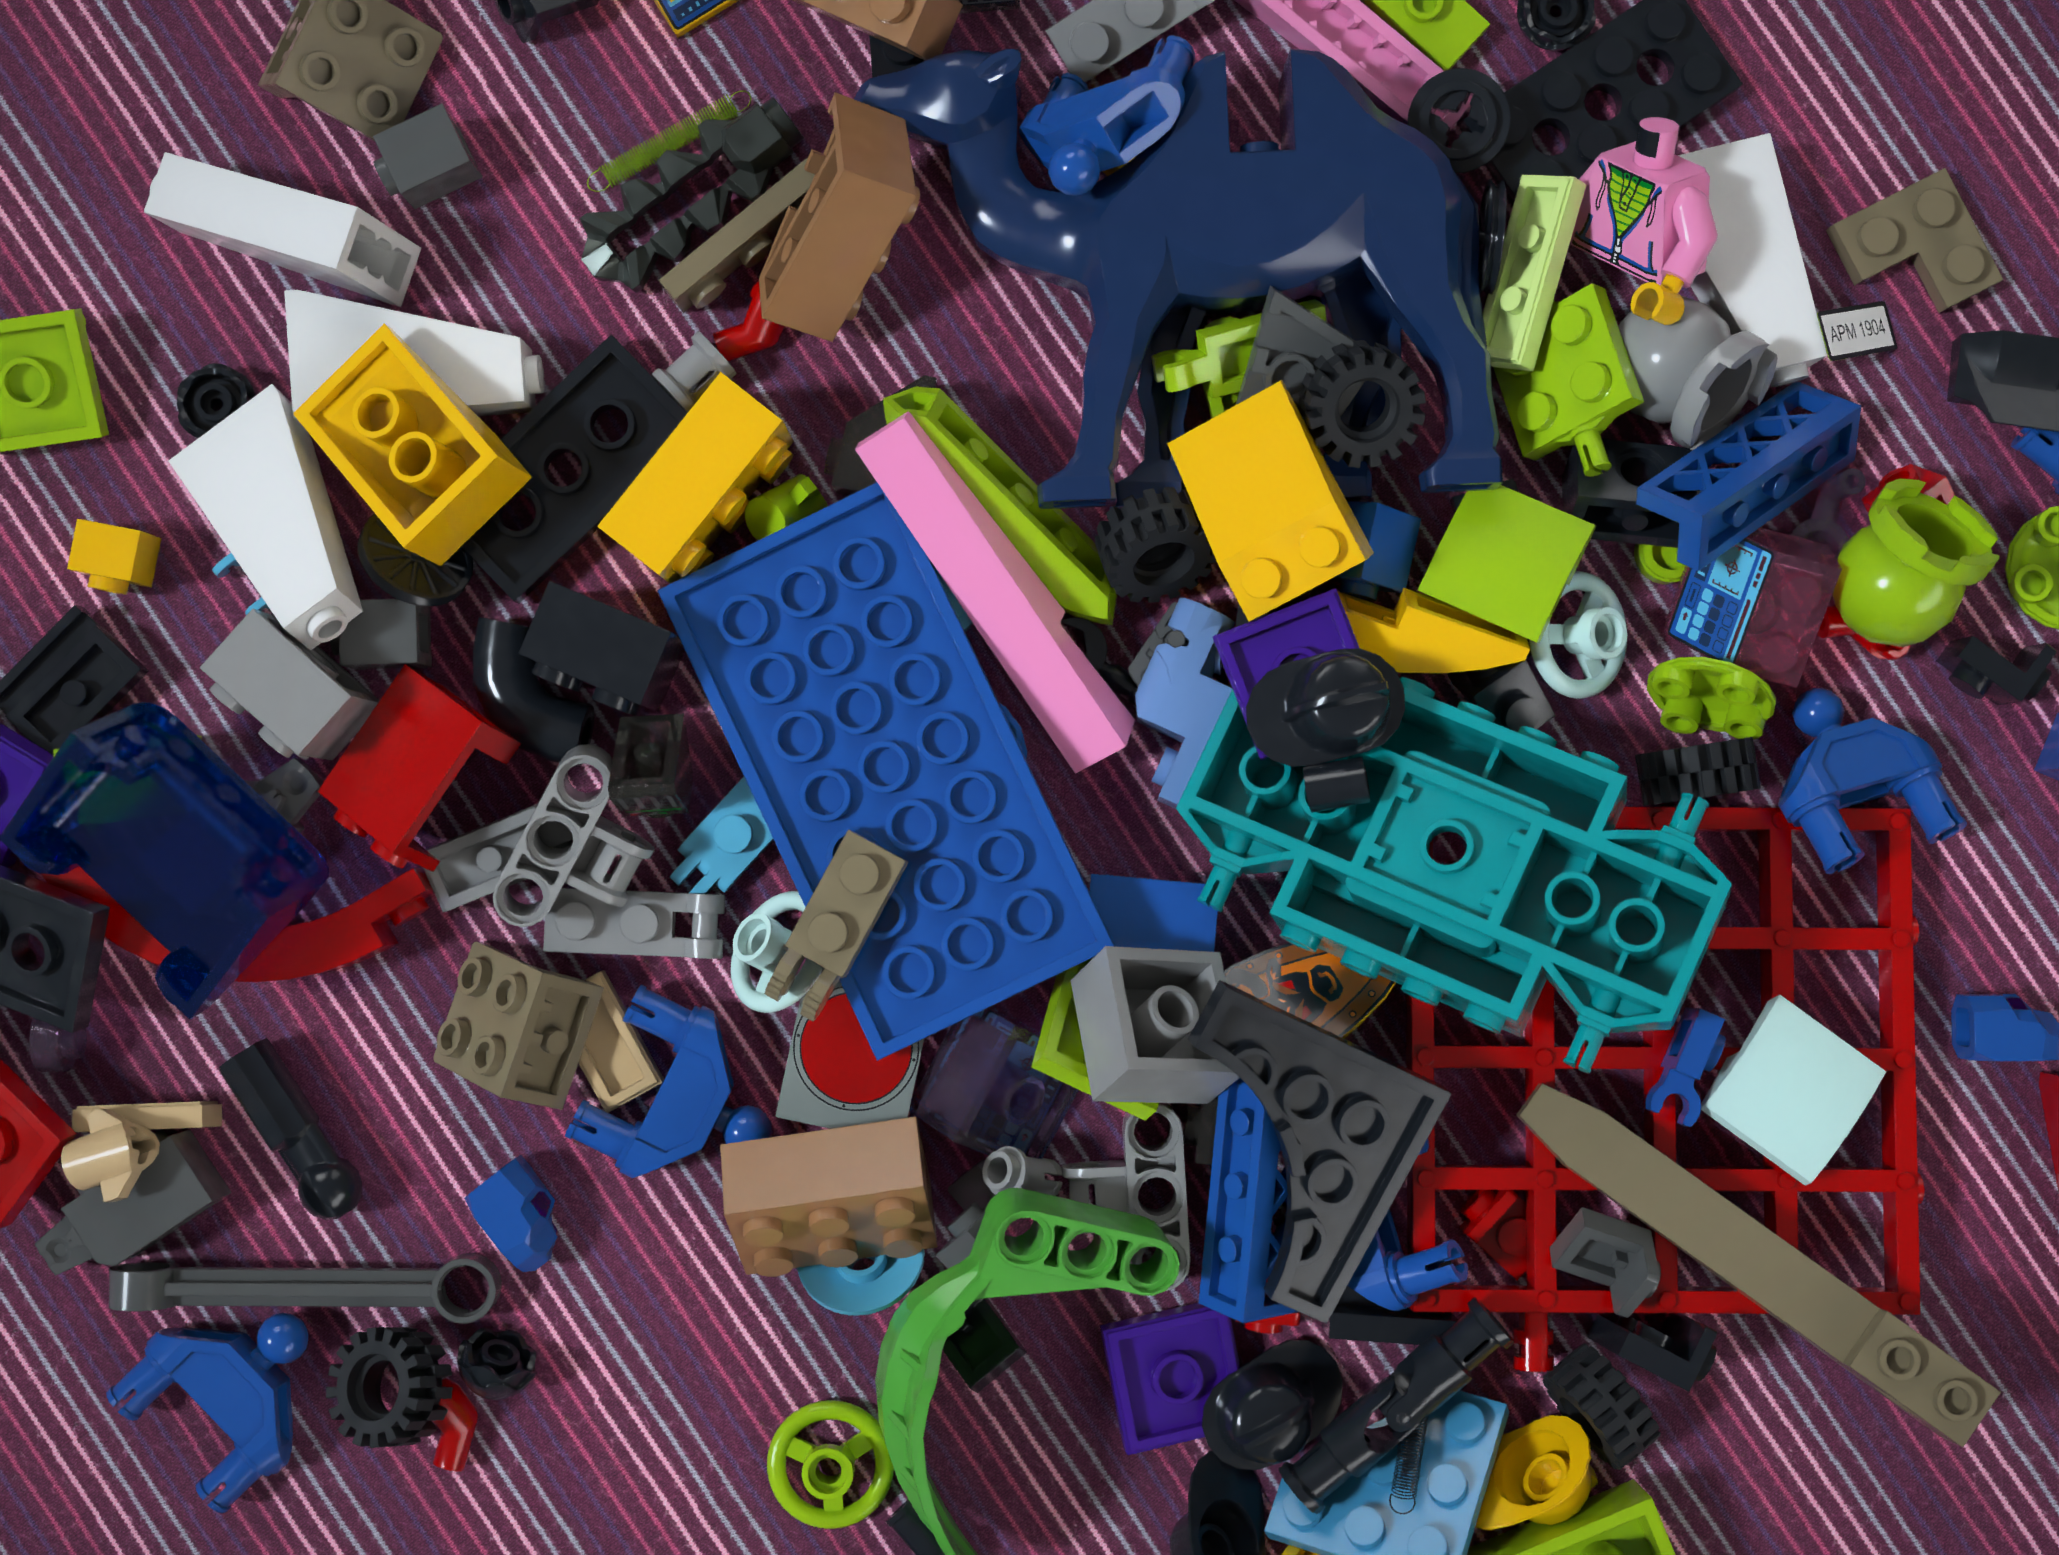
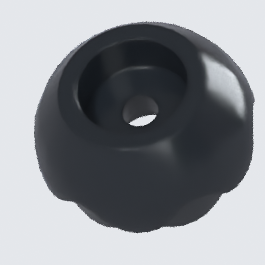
[1517,0,1596,51]
[177,363,256,438]
[457,1327,537,1400]

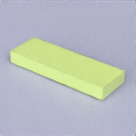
[1482,175,1587,371]

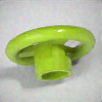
[767,1400,894,1529]

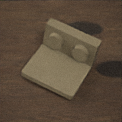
[257,0,443,141]
[433,942,604,1110]

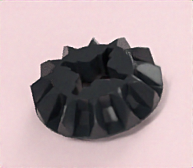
[1408,68,1512,174]

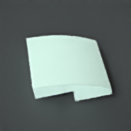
[1701,995,1886,1186]

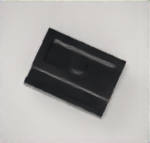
[0,605,149,755]

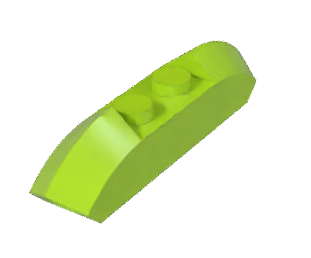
[883,386,1117,625]

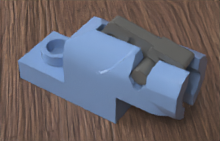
[1128,598,1235,809]

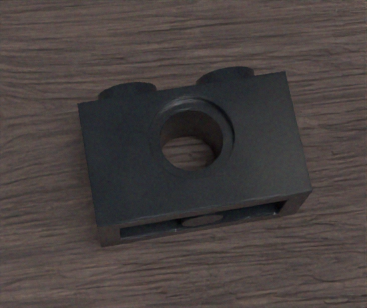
[1562,438,1701,548]

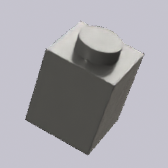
[373,103,483,209]
[330,599,432,670]

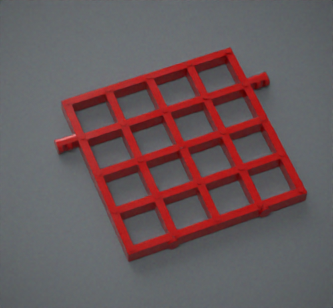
[1406,807,1925,1372]

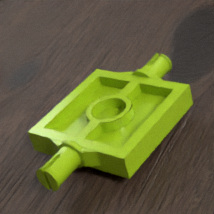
[1493,283,1644,477]

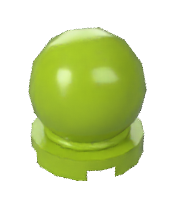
[1832,478,1999,647]

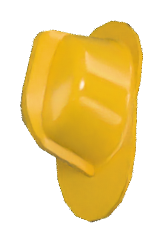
[1475,1415,1598,1530]

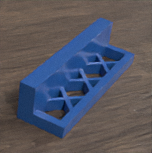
[1636,381,1861,571]
[1199,1078,1298,1323]

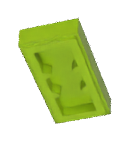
[1362,0,1490,71]

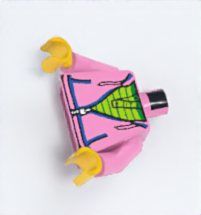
[1570,117,1718,325]

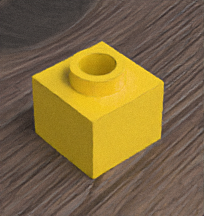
[67,519,162,595]

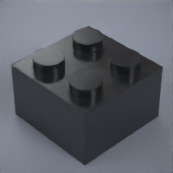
[518,581,685,717]

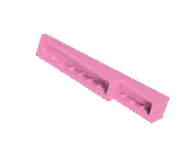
[1234,0,1473,131]
[855,411,1135,774]

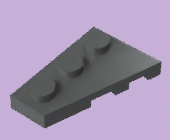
[1236,285,1365,448]

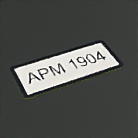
[1817,301,1897,361]

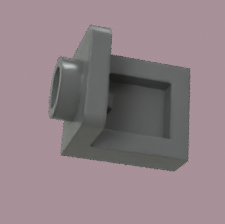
[1549,1207,1661,1318]

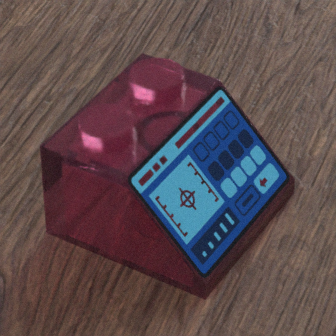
[1662,528,1842,688]

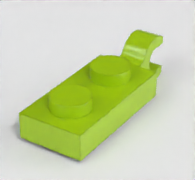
[1151,299,1327,399]

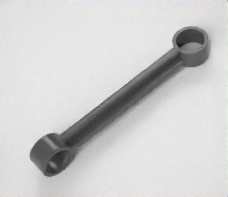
[109,1253,502,1324]

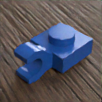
[1645,1007,1726,1127]

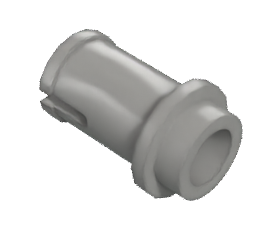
[982,1146,1063,1196]

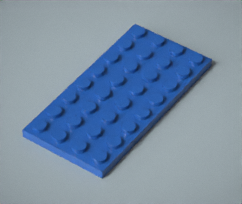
[657,482,1116,1061]

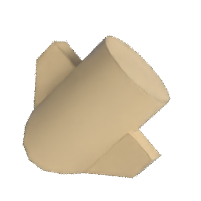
[61,1109,160,1202]

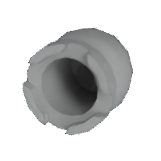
[1618,295,1778,451]

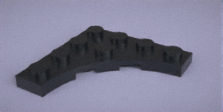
[1188,980,1452,1324]

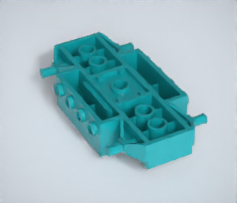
[1176,677,1732,1073]

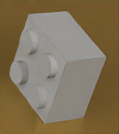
[200,609,380,760]
[1071,946,1240,1104]

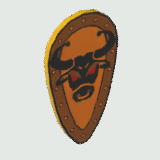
[1224,943,1396,1038]

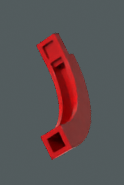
[29,823,434,982]

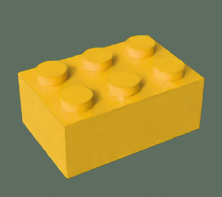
[597,372,794,584]

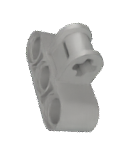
[493,744,655,927]
[1061,1103,1190,1292]

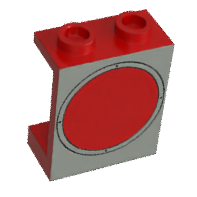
[775,968,925,1129]

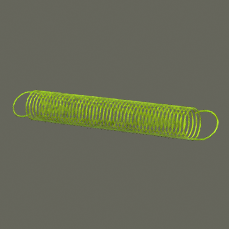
[587,90,752,192]

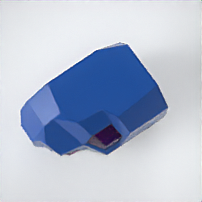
[1951,994,2059,1061]
[464,1155,558,1272]

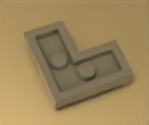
[1826,168,2003,313]

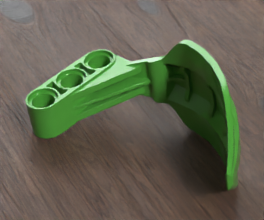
[875,1188,1180,1555]

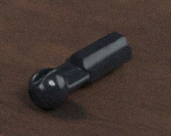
[219,1038,362,1220]

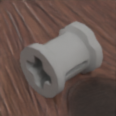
[651,331,737,413]

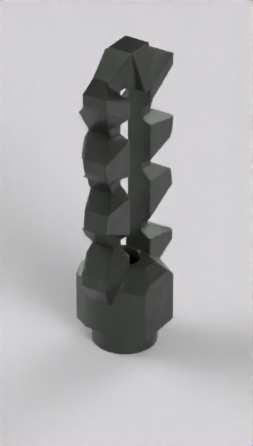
[579,96,804,293]

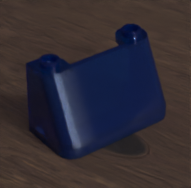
[0,702,329,1020]

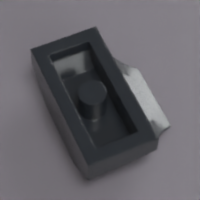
[1947,330,2059,432]

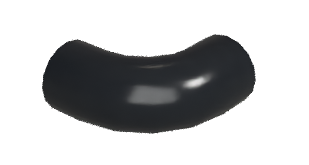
[473,617,595,767]

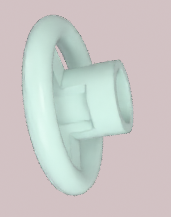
[1529,571,1627,699]
[731,891,824,1013]

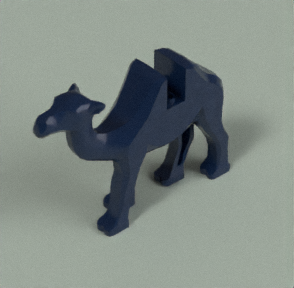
[854,49,1503,510]

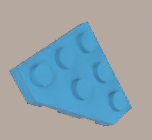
[1264,1391,1509,1555]

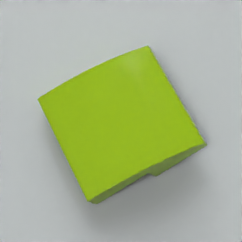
[1418,485,1596,643]

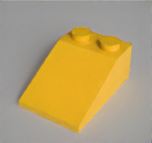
[293,323,532,566]
[1167,380,1374,622]

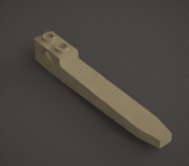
[1517,1084,2001,1447]

